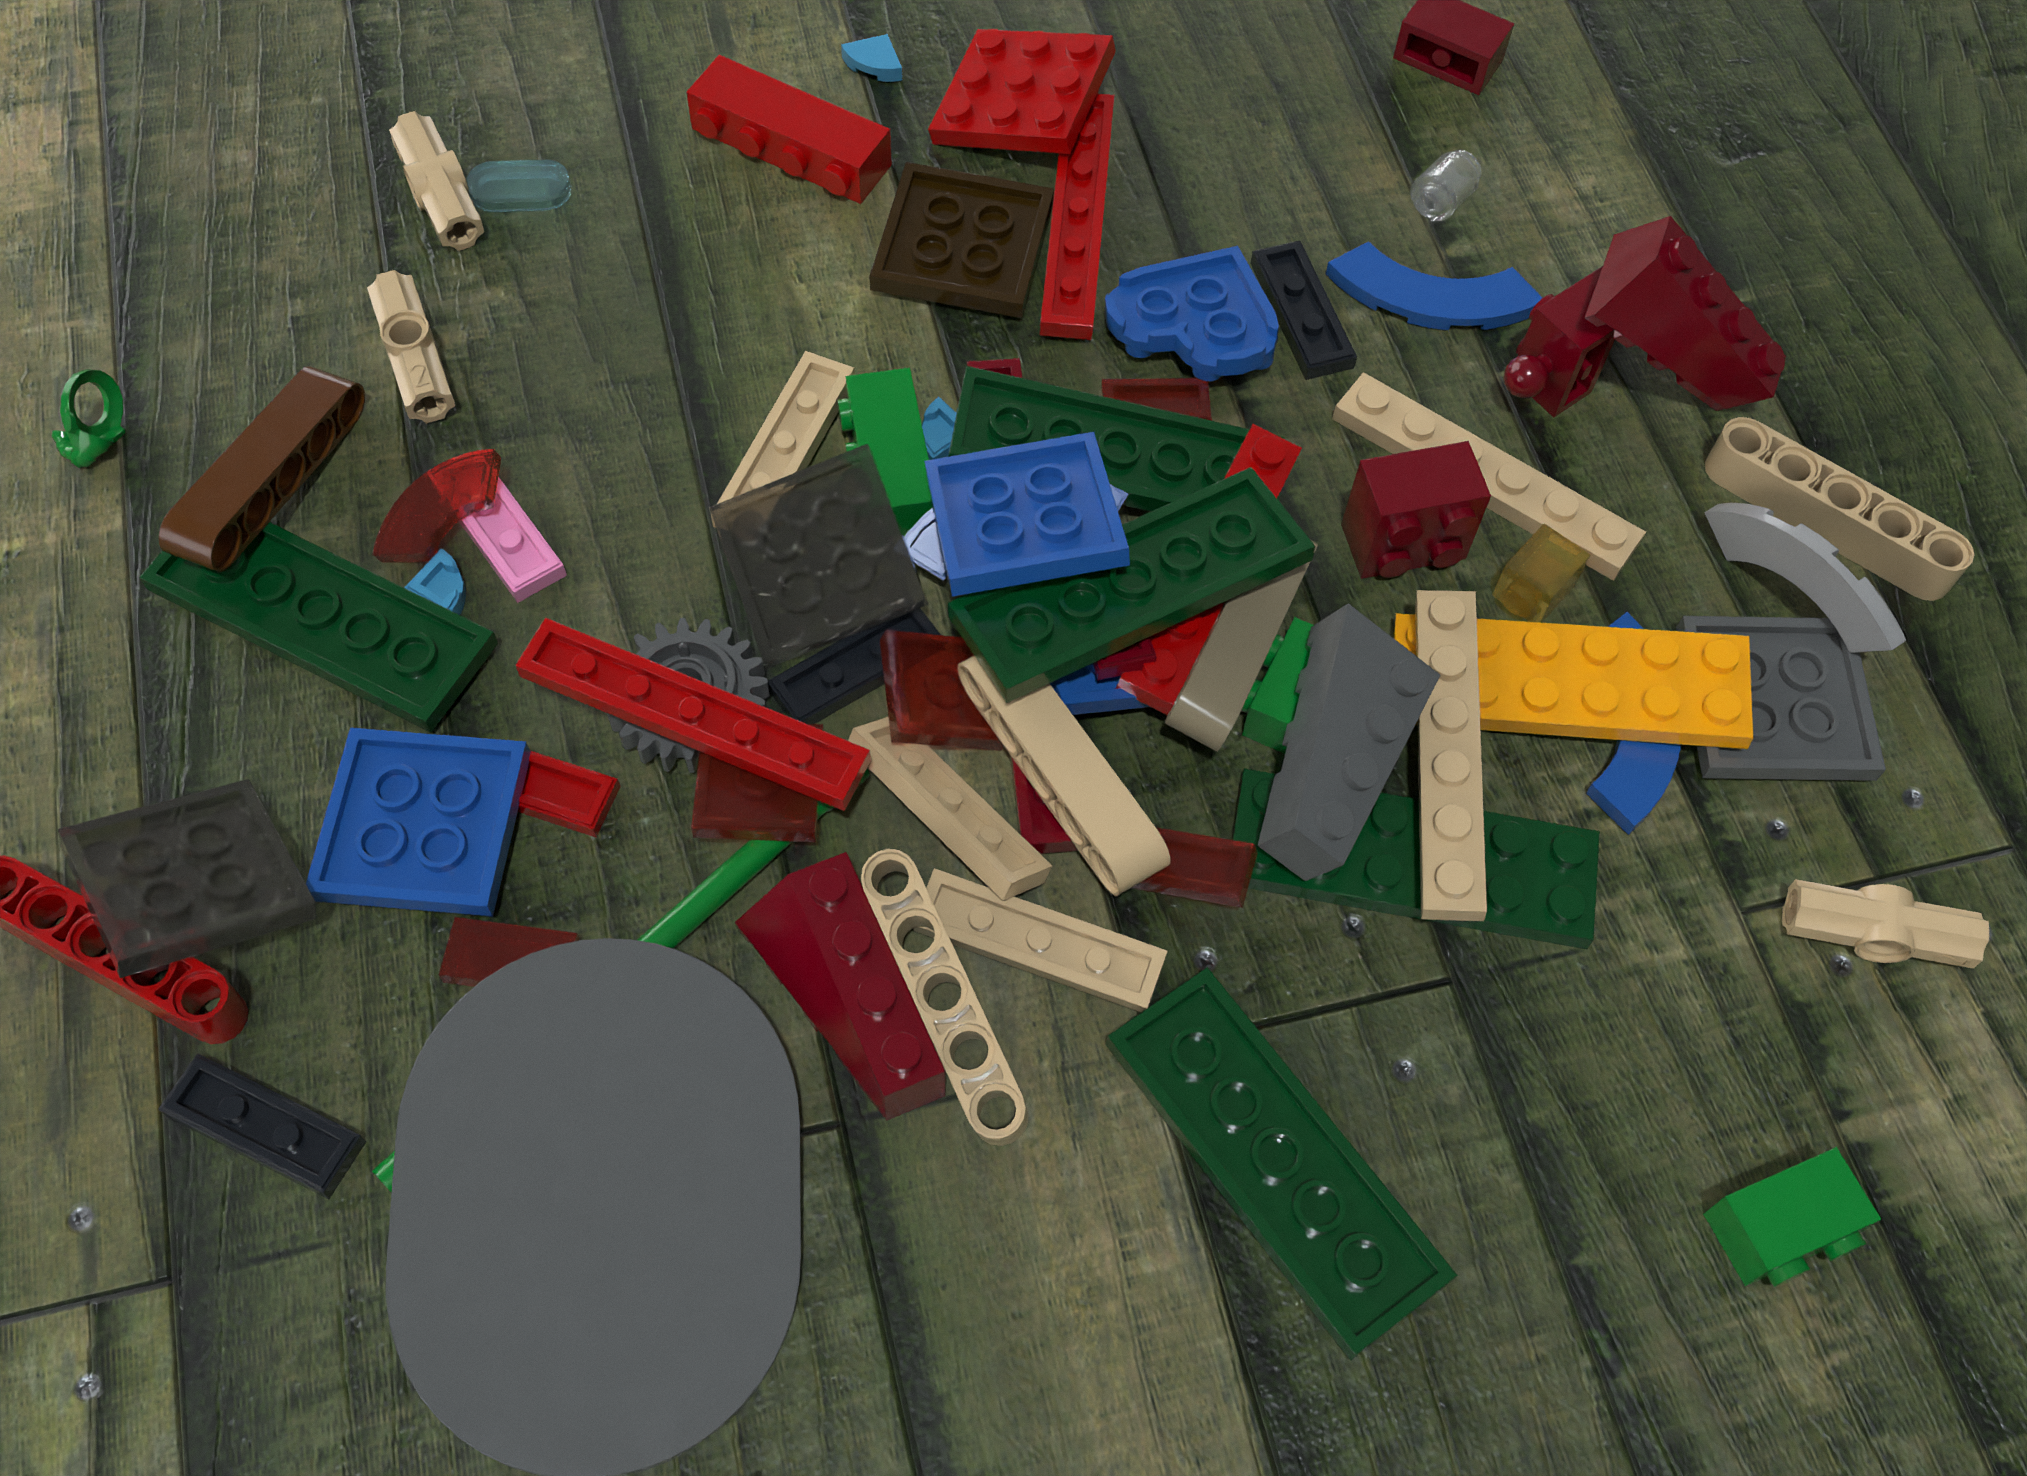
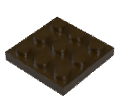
[869,162,1054,318]

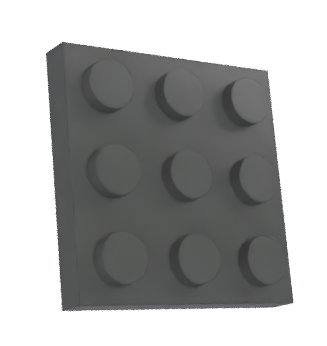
[1676,616,1886,781]

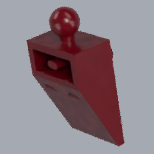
[1504,266,1615,418]

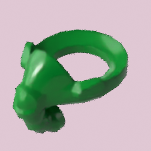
[51,369,125,468]

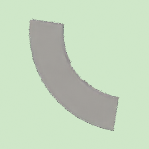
[1704,503,1906,653]

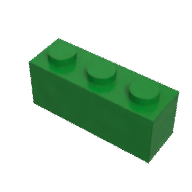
[837,367,933,541]

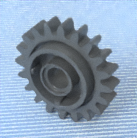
[607,618,770,773]

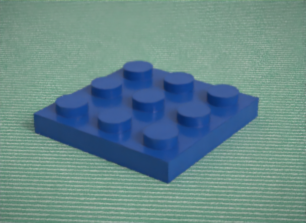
[924,432,1130,596]
[304,728,531,916]

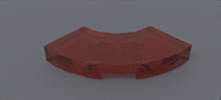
[372,449,502,562]

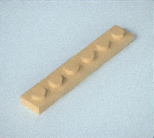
[1332,372,1646,581]
[1415,590,1487,921]

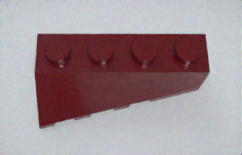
[1585,216,1786,411]
[735,852,945,1121]

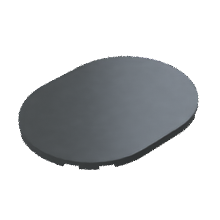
[386,938,801,1476]

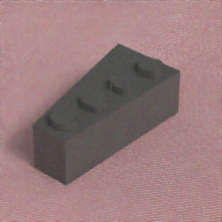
[1258,603,1441,881]

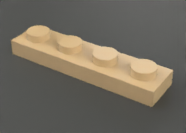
[711,351,855,545]
[848,714,1052,901]
[913,868,1168,1013]

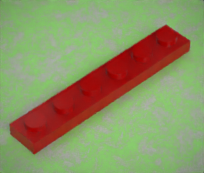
[1040,93,1115,340]
[1115,424,1302,715]
[515,618,871,811]

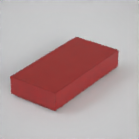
[518,751,620,837]

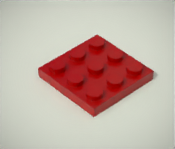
[928,29,1116,154]

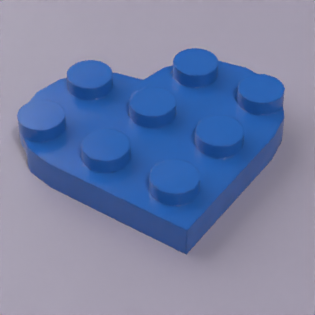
[1105,246,1279,381]

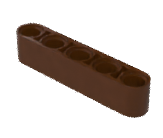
[159,366,365,572]

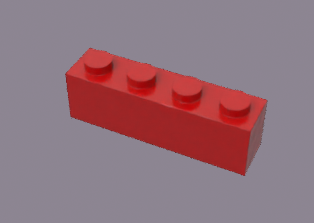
[686,54,892,204]

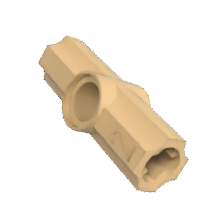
[389,111,484,251]
[367,270,455,424]
[1782,879,1989,969]

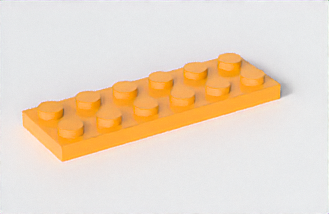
[1393,613,1753,749]

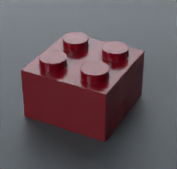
[1341,441,1491,579]

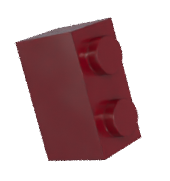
[1393,0,1515,95]

